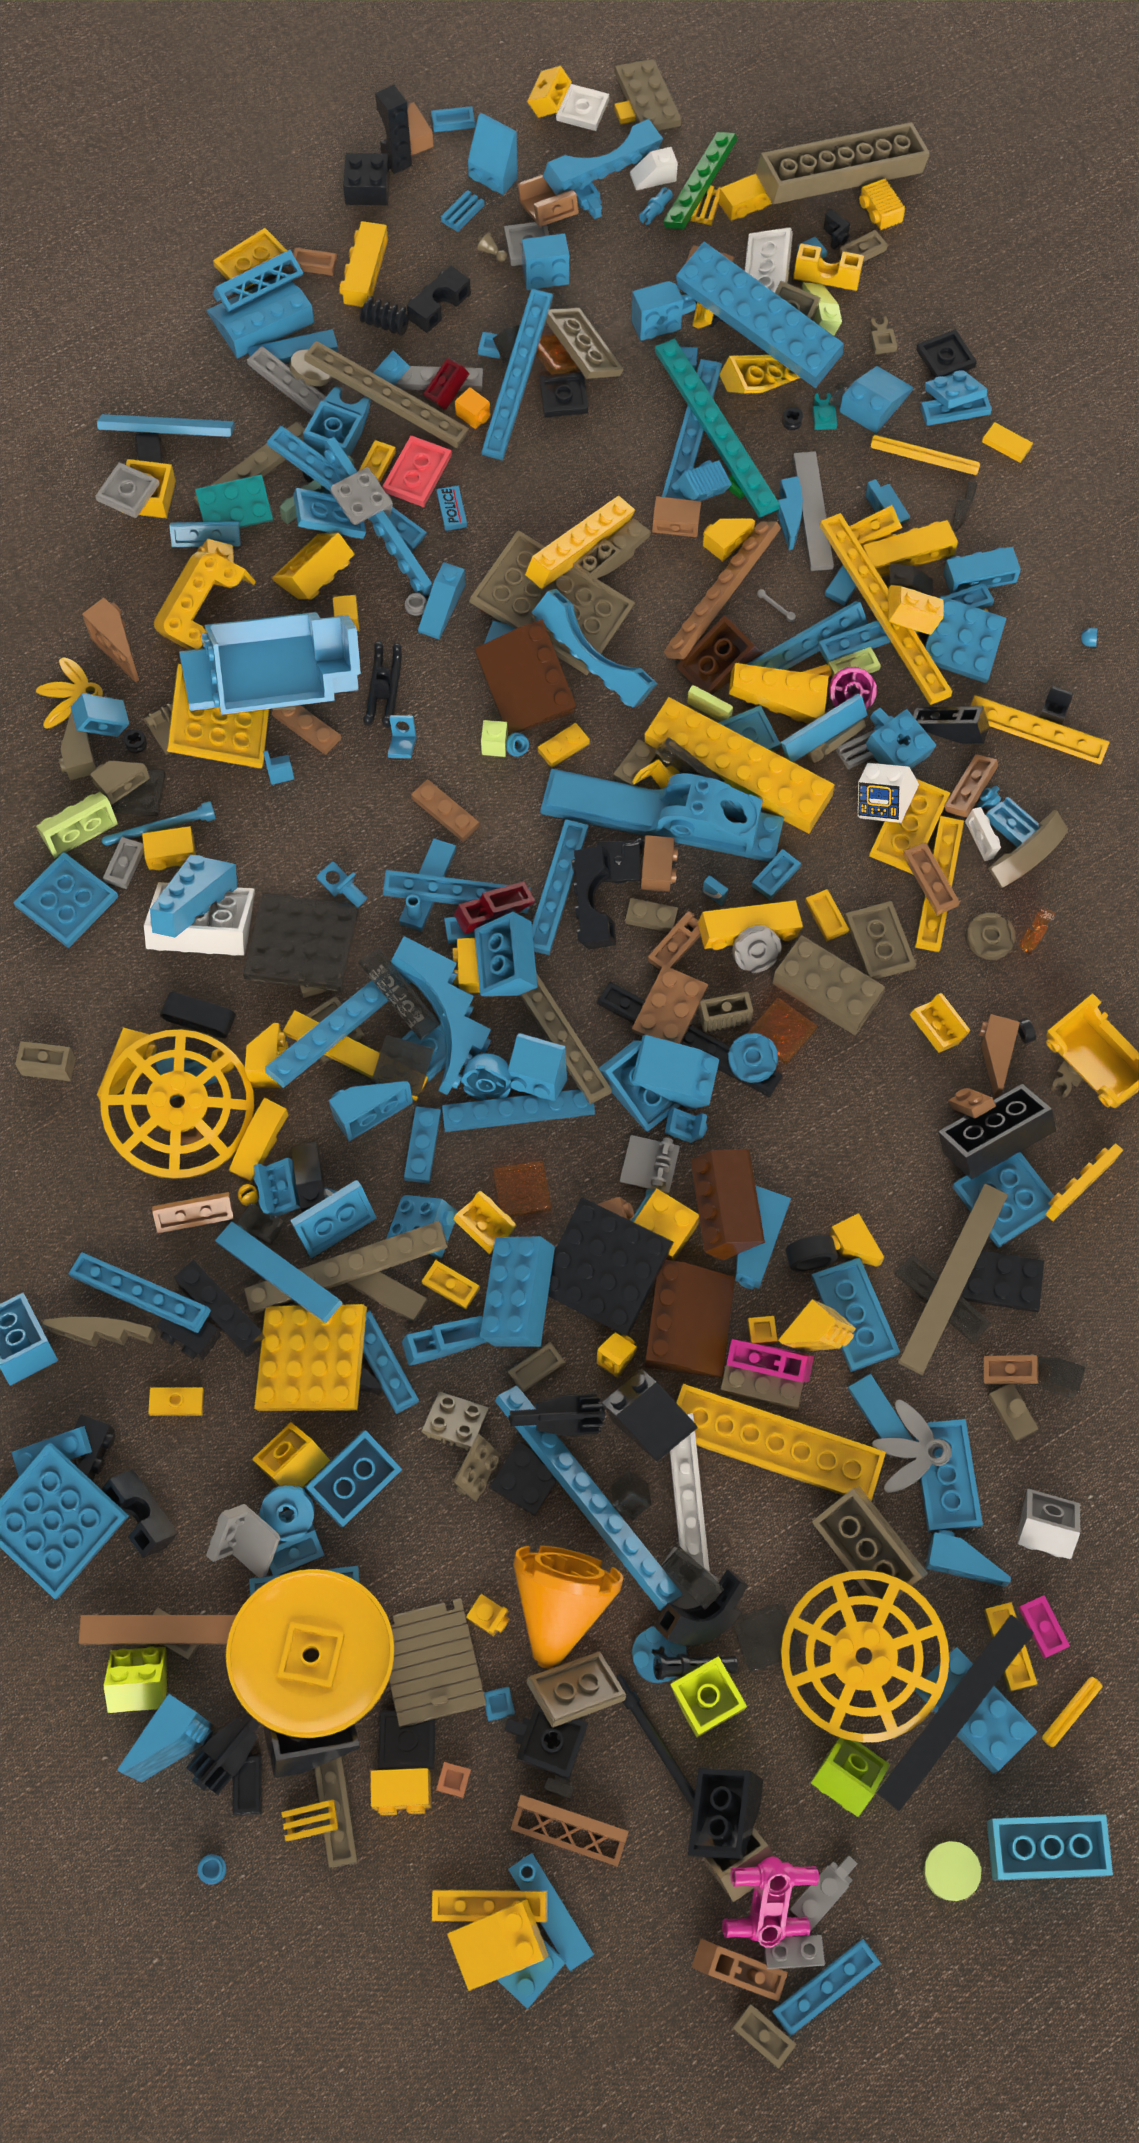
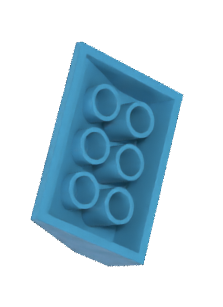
[207,277,314,359]
[117,1694,213,1782]

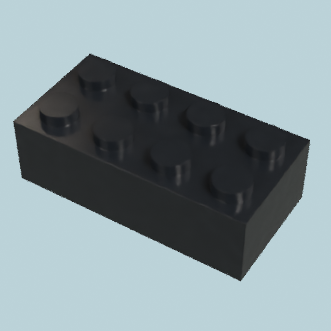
[938,1084,1056,1180]

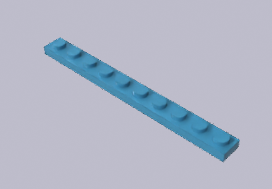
[495,1385,683,1611]

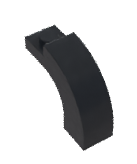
[654,1569,748,1646]

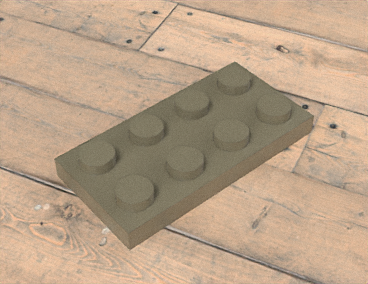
[614,59,682,131]
[546,308,624,379]

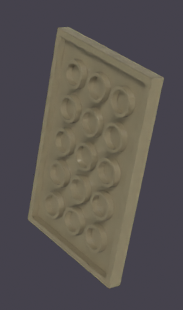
[469,530,635,676]

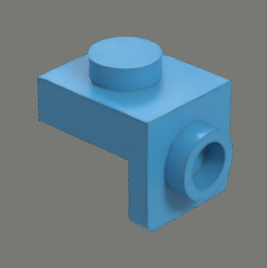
[665,1108,707,1143]

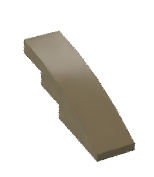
[42,1317,156,1347]

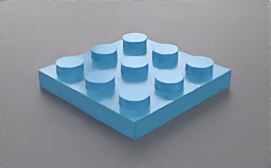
[925,596,1006,683]
[13,852,119,948]
[952,1152,1054,1248]

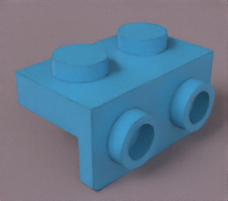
[254,1158,300,1217]

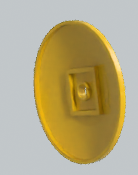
[226,1569,394,1738]

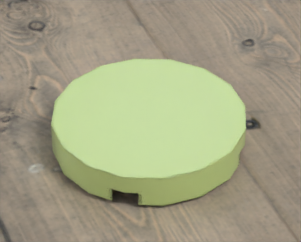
[924,1841,981,1901]

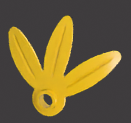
[36,657,103,729]

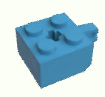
[631,281,696,341]
[866,708,937,769]

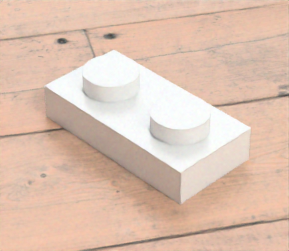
[965,807,1001,861]

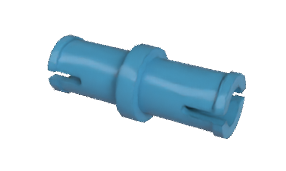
[639,187,673,225]

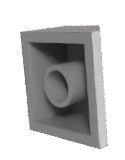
[1018,1489,1080,1559]

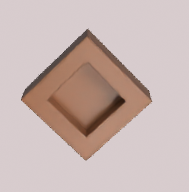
[436,1762,471,1799]

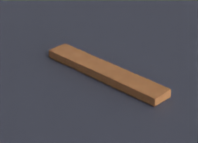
[79,1615,236,1645]

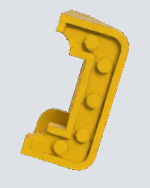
[1046,993,1139,1108]

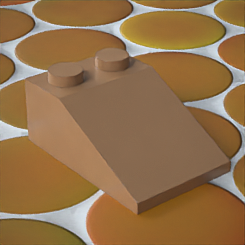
[82,597,139,682]

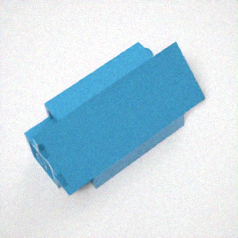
[179,612,361,715]

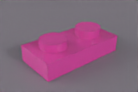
[1018,1595,1070,1659]

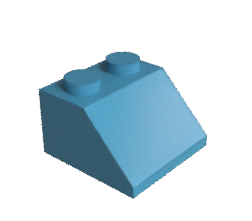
[508,1033,567,1101]

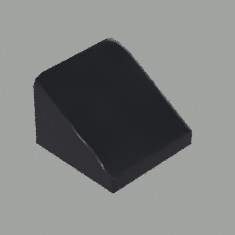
[359,1368,382,1395]

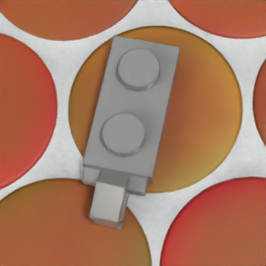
[789,1856,857,1931]

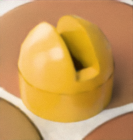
[238,1184,259,1206]

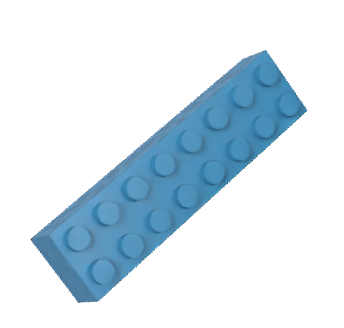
[676,242,844,388]

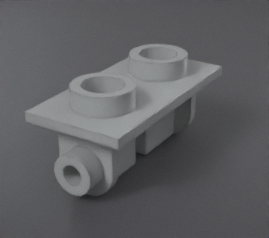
[764,1935,825,1969]

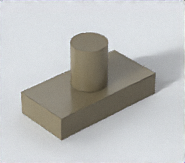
[988,1384,1039,1442]

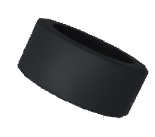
[785,1235,838,1271]

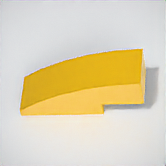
[229,1098,289,1182]

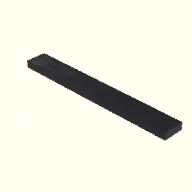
[597,982,783,1098]
[876,1614,1034,1812]

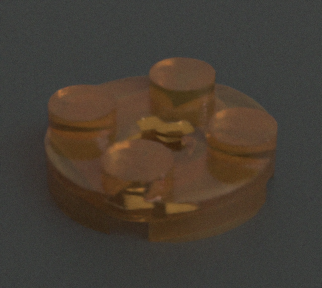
[1019,908,1056,955]

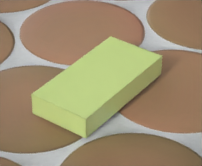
[687,685,733,721]

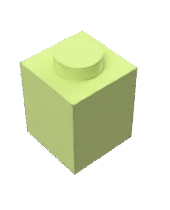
[481,720,508,757]

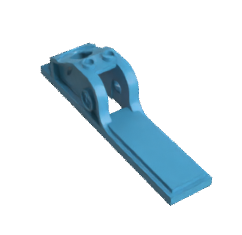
[541,769,784,862]

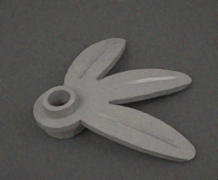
[872,1400,952,1493]

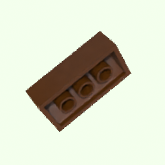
[691,1149,765,1260]

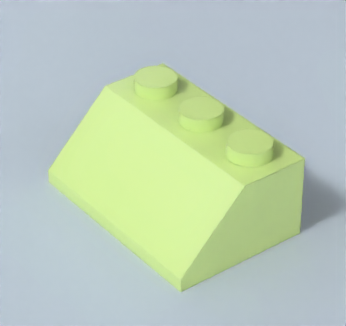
[36,792,118,859]

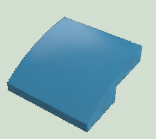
[270,1509,324,1576]

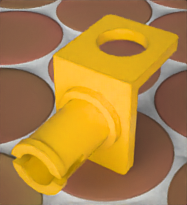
[632,759,687,789]

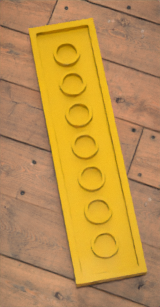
[677,1384,886,1501]

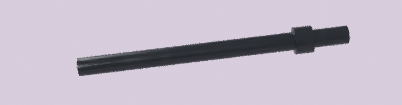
[615,1673,695,1810]

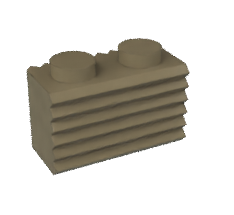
[698,992,753,1033]

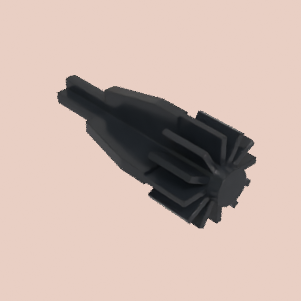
[509,1394,605,1436]
[186,1713,261,1795]

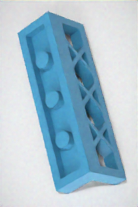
[213,250,303,313]

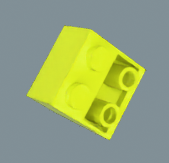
[104,1646,167,1713]

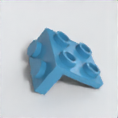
[387,1195,458,1258]

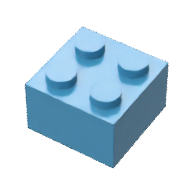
[522,233,569,290]

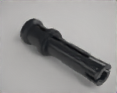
[653,1654,738,1680]

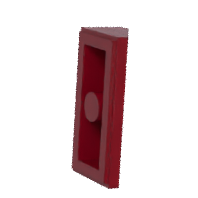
[423,358,469,410]

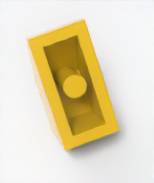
[703,519,755,562]
[829,1213,884,1267]
[597,1332,637,1378]

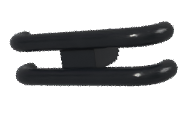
[363,641,402,728]

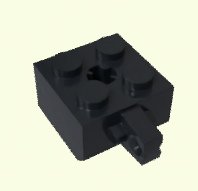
[504,1704,588,1780]

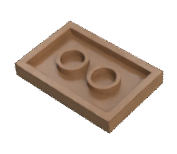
[632,965,708,1044]

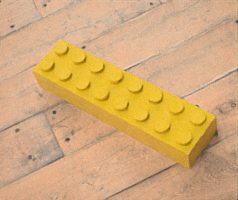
[645,697,835,834]

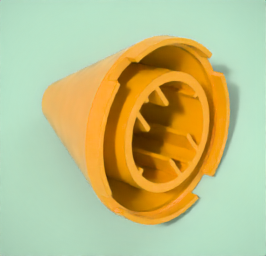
[513,1546,623,1669]

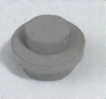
[405,593,427,616]

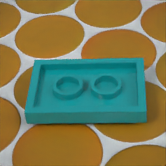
[195,474,273,528]

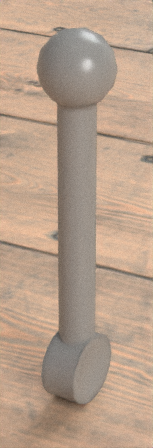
[757,589,796,622]

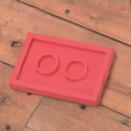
[382,436,452,507]

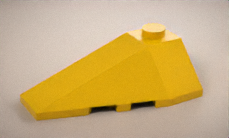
[719,355,801,393]

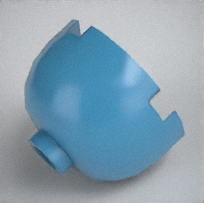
[461,1053,512,1101]

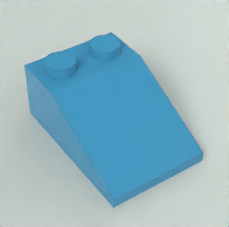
[468,113,518,195]
[840,366,914,434]
[632,1035,719,1110]
[598,1041,681,1132]
[329,1081,413,1141]
[0,1293,58,1386]

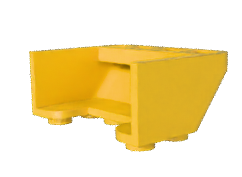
[154,552,256,650]

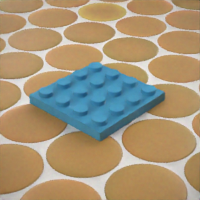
[0,1443,129,1599]

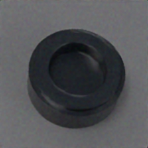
[1018,1017,1036,1044]

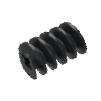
[360,296,409,336]

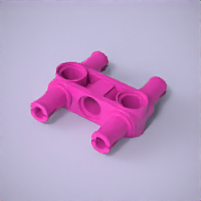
[722,1856,819,1947]

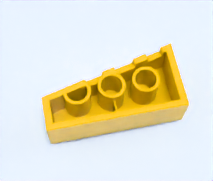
[729,663,829,724]

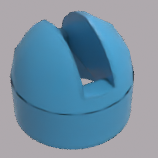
[1081,628,1097,647]

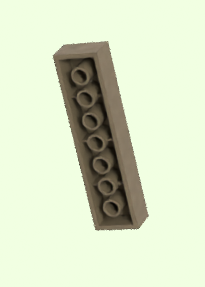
[755,122,930,204]

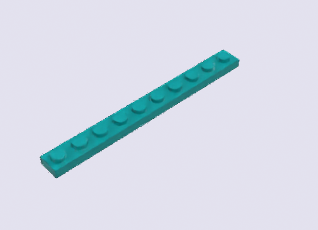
[655,338,780,518]

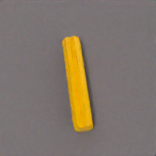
[1042,1677,1102,1747]

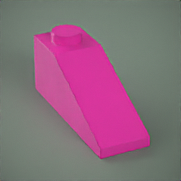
[726,1339,814,1383]

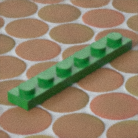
[663,132,737,230]

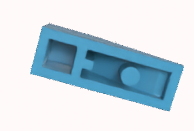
[418,562,466,639]
[925,1530,1011,1587]

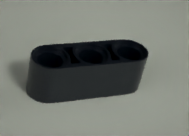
[160,992,236,1038]

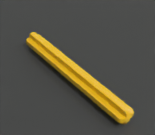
[871,435,980,475]

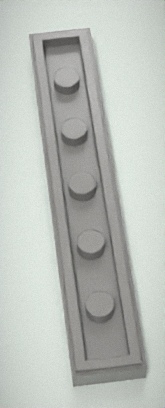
[793,451,834,571]

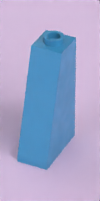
[735,1186,791,1289]

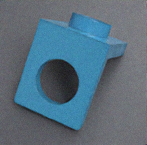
[388,715,417,758]

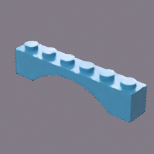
[543,119,663,196]
[531,589,658,707]

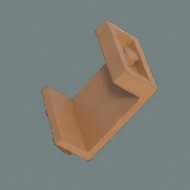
[517,175,579,227]

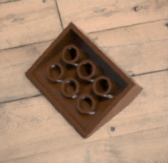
[474,619,576,736]
[645,1260,735,1378]

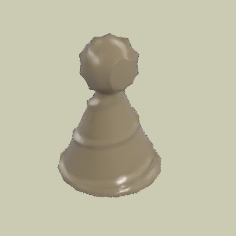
[477,232,507,262]

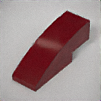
[454,881,535,935]

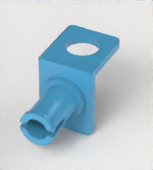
[316,862,368,909]

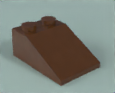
[676,615,763,695]

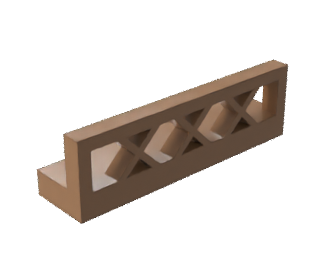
[510,1795,629,1867]

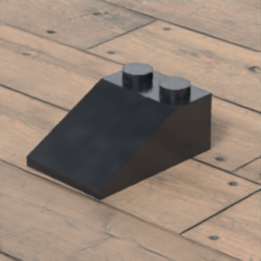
[601,1369,698,1462]
[264,1724,360,1778]
[688,1768,763,1860]

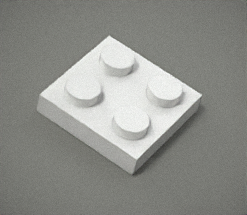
[556,84,609,131]

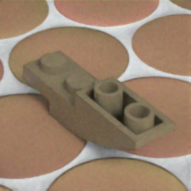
[573,518,650,580]

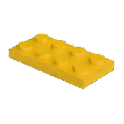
[869,779,951,875]

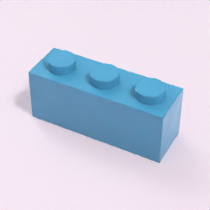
[943,547,1021,594]

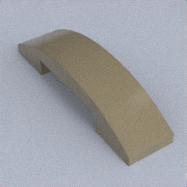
[988,810,1068,888]

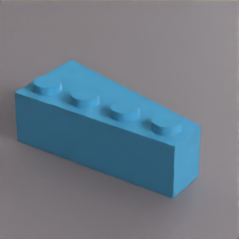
[150,855,237,938]

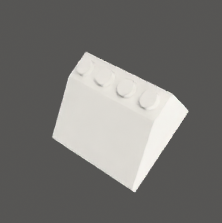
[144,882,255,956]

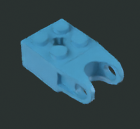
[303,386,371,458]

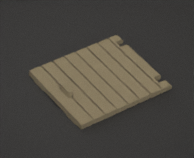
[389,1598,486,1728]

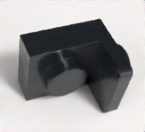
[823,209,850,250]

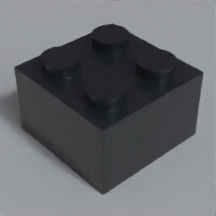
[343,153,390,206]

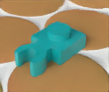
[812,393,837,430]

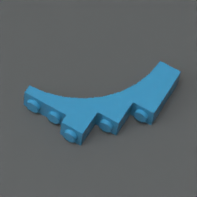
[389,936,491,1095]

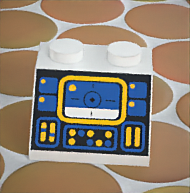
[858,763,919,823]

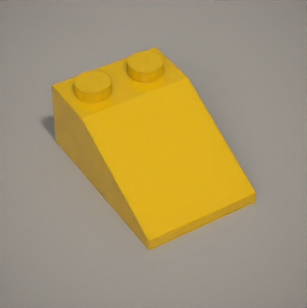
[447,1899,549,1991]

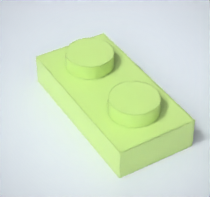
[828,647,881,676]

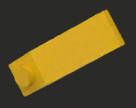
[97,1027,157,1100]

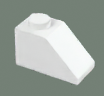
[630,147,678,190]

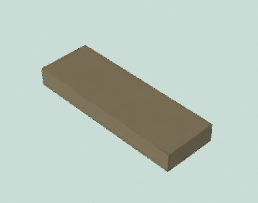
[347,1271,428,1322]

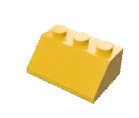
[272,532,355,600]
[778,1299,856,1352]

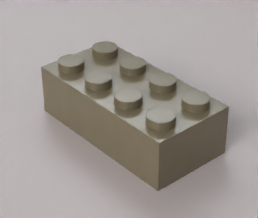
[772,935,885,1035]
[812,1486,928,1608]

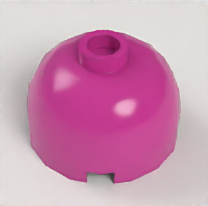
[829,667,877,709]

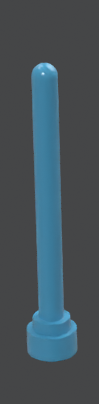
[102,801,216,846]

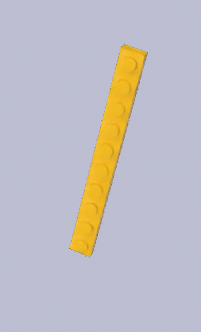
[820,513,953,705]

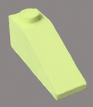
[802,282,842,336]

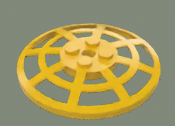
[100,1030,254,1179]
[781,1570,949,1742]

